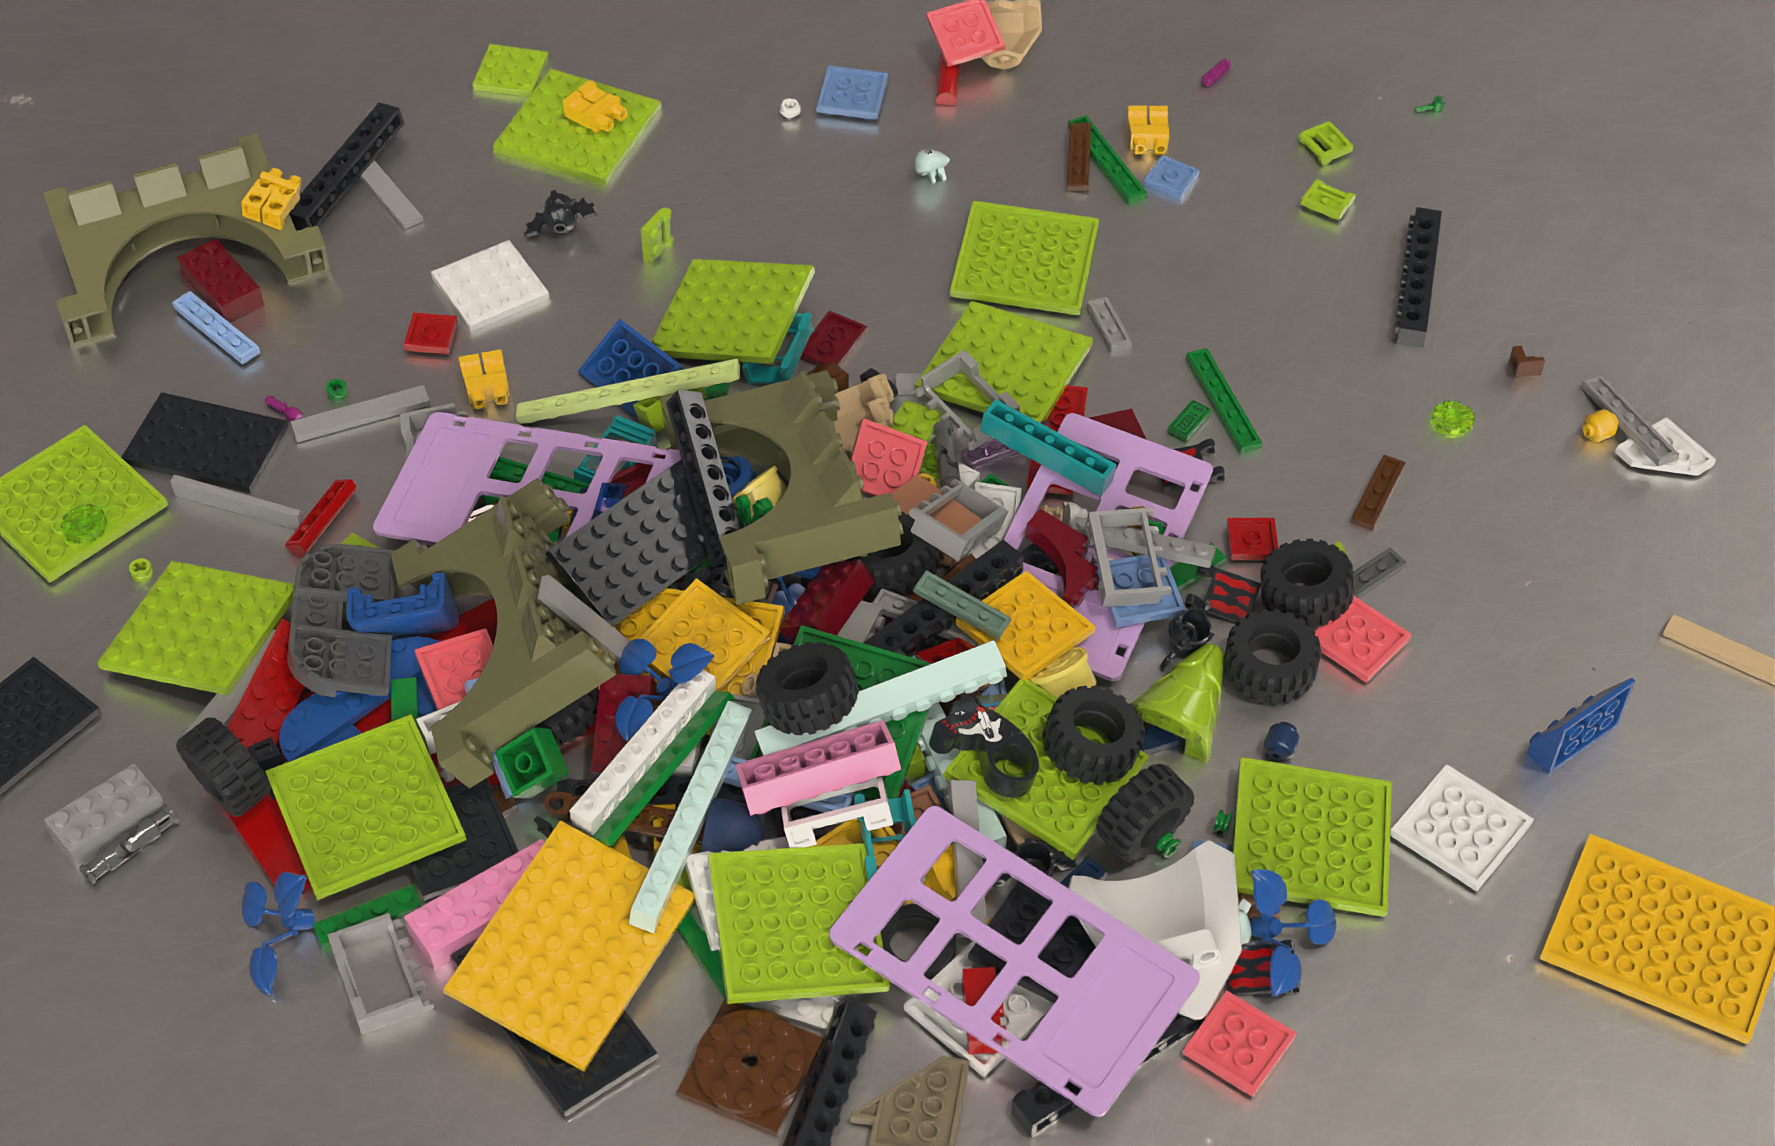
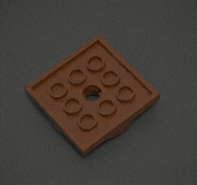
[677,998,823,1137]

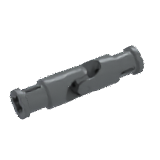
[933,421,961,488]
[79,804,179,885]

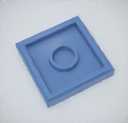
[1143,155,1200,200]

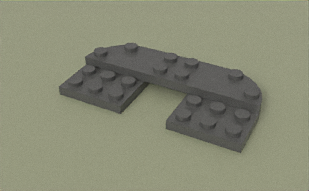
[287,544,396,697]

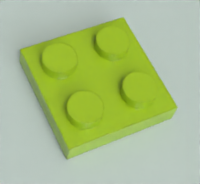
[889,400,944,447]

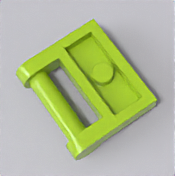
[1298,121,1354,166]
[1301,179,1356,220]
[641,208,674,264]

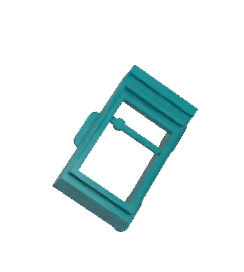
[742,312,814,385]
[573,415,659,500]
[854,789,926,884]

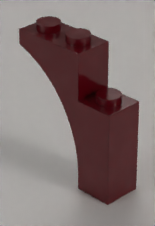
[1024,508,1099,608]

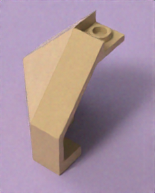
[957,0,1042,70]
[834,373,893,456]

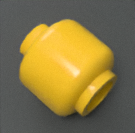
[1582,409,1619,442]

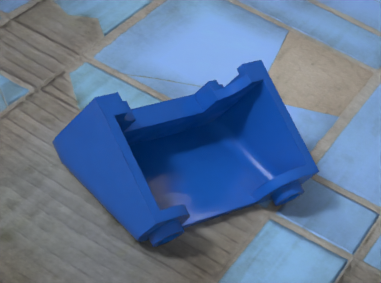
[346,572,459,641]

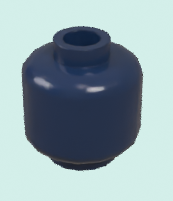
[1263,722,1300,761]

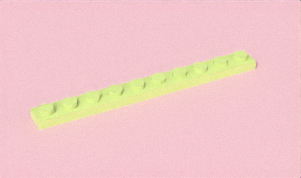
[516,359,740,424]

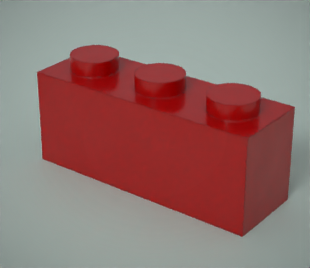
[962,967,1007,1054]

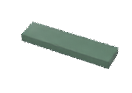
[913,570,1012,640]

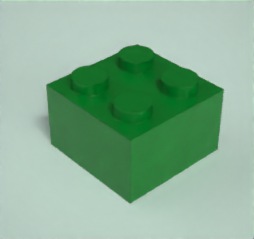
[495,728,570,798]

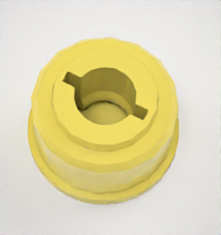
[732,465,788,524]
[1028,647,1097,698]

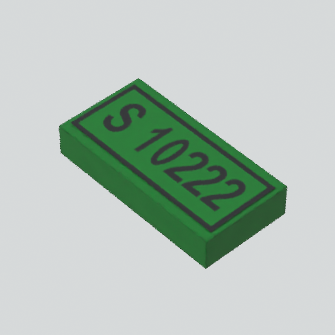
[1167,399,1212,442]

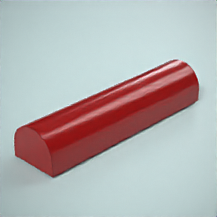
[936,51,960,105]
[285,479,357,558]

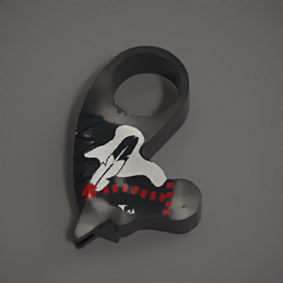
[929,692,1039,798]

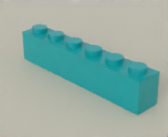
[981,399,1117,497]

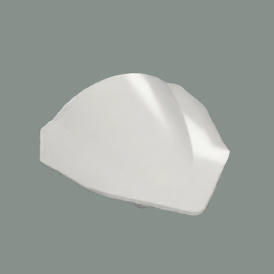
[1068,840,1242,1020]

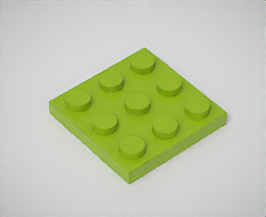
[473,44,549,97]

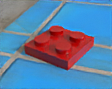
[404,312,458,354]
[1227,518,1279,560]

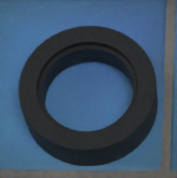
[880,904,956,980]

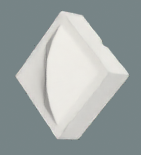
[959,463,980,488]

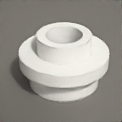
[780,98,801,118]

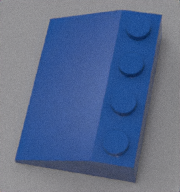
[578,318,685,418]
[1527,678,1635,774]

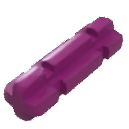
[1201,58,1231,87]

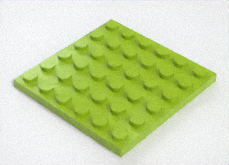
[493,69,661,185]
[950,201,1100,315]
[651,259,815,364]
[915,301,1093,424]
[0,425,168,583]
[97,561,294,695]
[943,678,1150,860]
[265,714,467,900]
[1232,757,1392,917]
[707,843,890,1004]

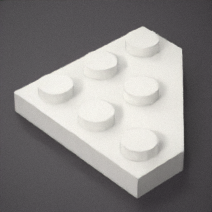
[1615,417,1716,476]

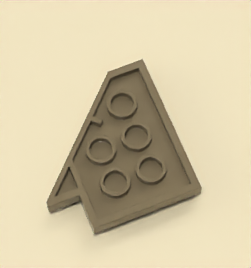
[850,1056,970,1146]

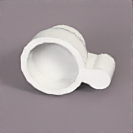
[1062,502,1088,527]

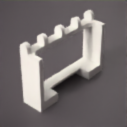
[781,776,893,848]

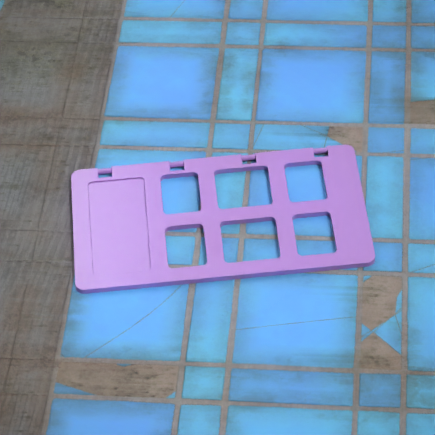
[373,412,681,545]
[1004,413,1213,681]
[830,806,1200,1117]

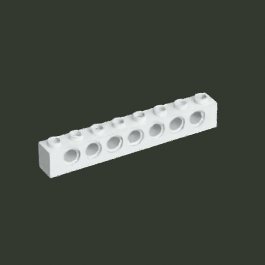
[570,670,716,837]

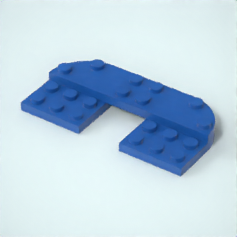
[279,637,440,763]

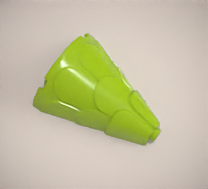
[1131,644,1224,764]

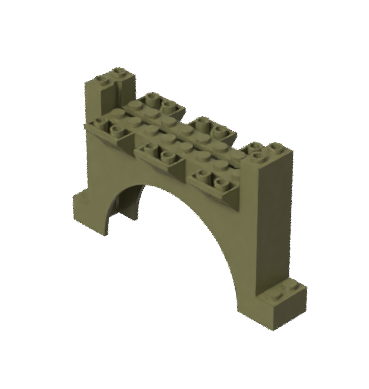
[43,133,330,347]
[660,370,903,605]
[391,478,616,789]

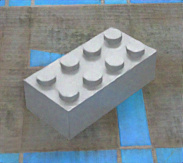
[43,763,164,870]

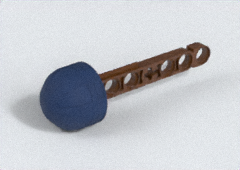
[544,792,764,853]

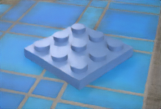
[817,66,888,120]
[1094,555,1186,628]

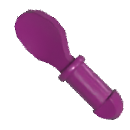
[265,396,303,421]

